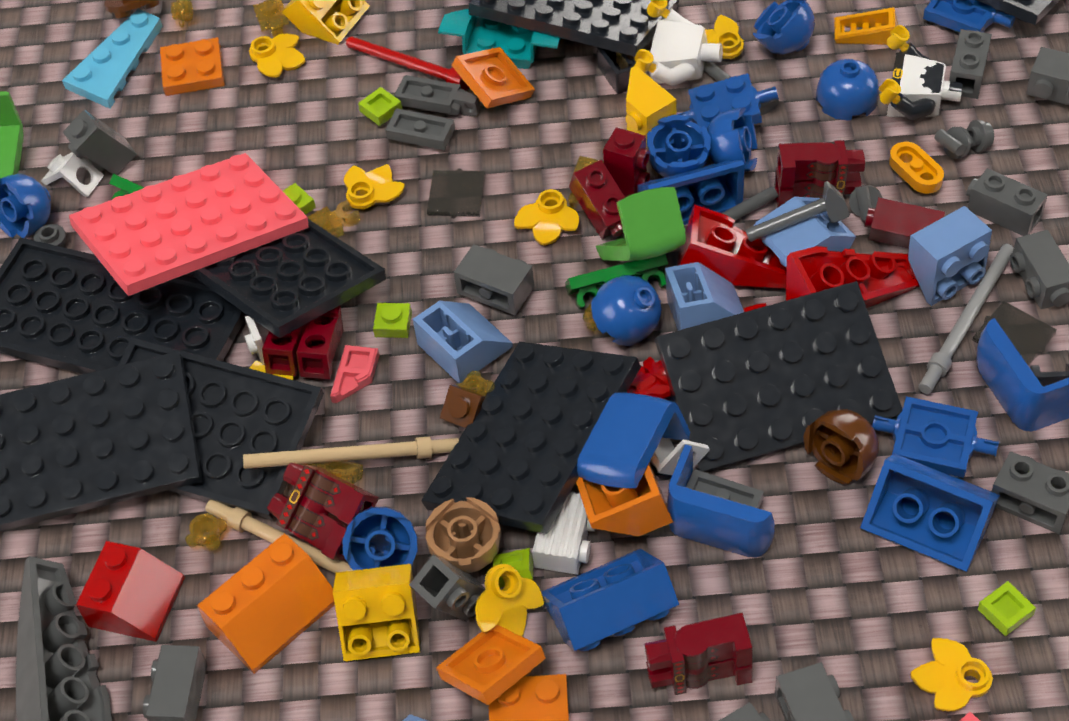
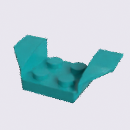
[438,9,560,69]

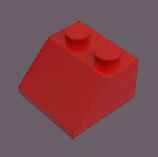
[76,541,185,642]

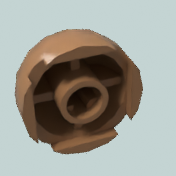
[426,497,501,574]

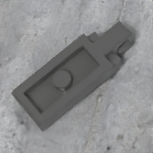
[394,75,481,116]

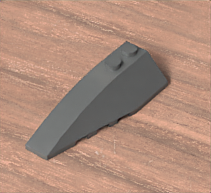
[16,556,112,721]

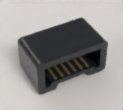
[597,47,636,94]

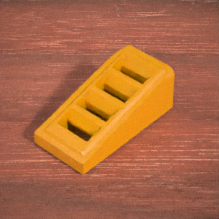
[834,7,898,45]

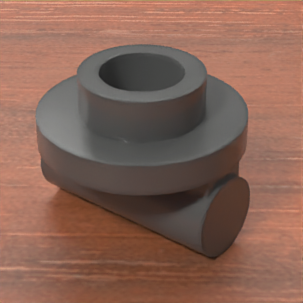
[934,127,971,159]
[849,185,883,220]

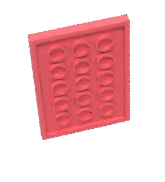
[69,153,309,296]

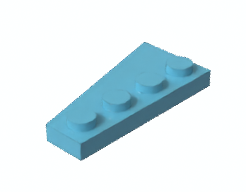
[62,9,163,109]

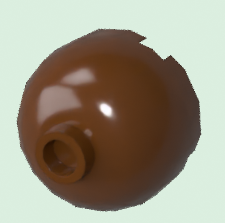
[803,409,879,484]

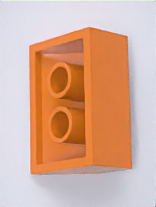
[576,462,673,537]
[197,533,335,674]

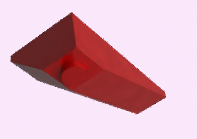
[677,205,786,288]
[786,246,920,308]

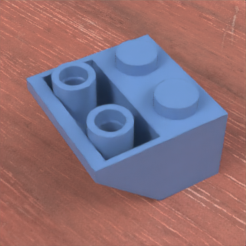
[754,197,856,267]
[908,206,992,306]
[665,262,744,331]
[413,301,513,384]

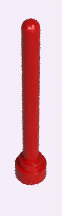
[346,37,469,91]

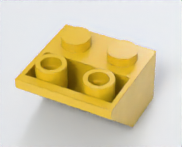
[282,0,370,44]
[333,564,420,661]

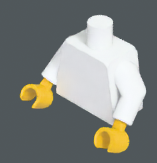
[634,0,723,86]

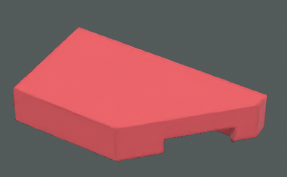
[330,345,380,403]

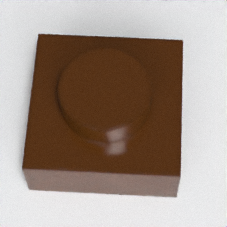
[440,384,486,428]

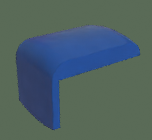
[976,318,1069,431]
[577,392,690,488]
[667,444,775,558]

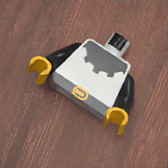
[879,25,963,120]

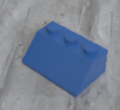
[638,160,745,225]
[860,454,1000,572]
[541,549,679,651]

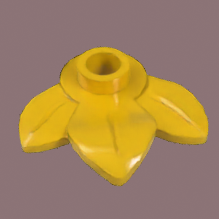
[705,15,744,59]
[249,34,306,78]
[344,164,405,209]
[514,189,579,245]
[475,564,544,636]
[910,638,993,711]

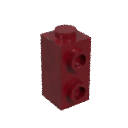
[603,127,650,197]
[569,160,625,239]
[864,197,945,249]

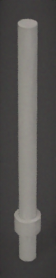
[918,244,1014,394]

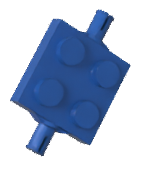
[923,0,1015,32]
[677,73,779,128]
[872,396,999,478]

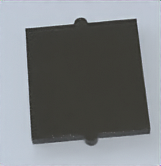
[427,168,485,219]
[972,301,1057,366]

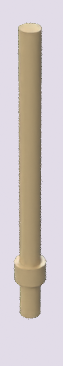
[243,437,459,469]
[205,499,353,574]

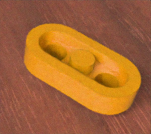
[889,142,944,194]

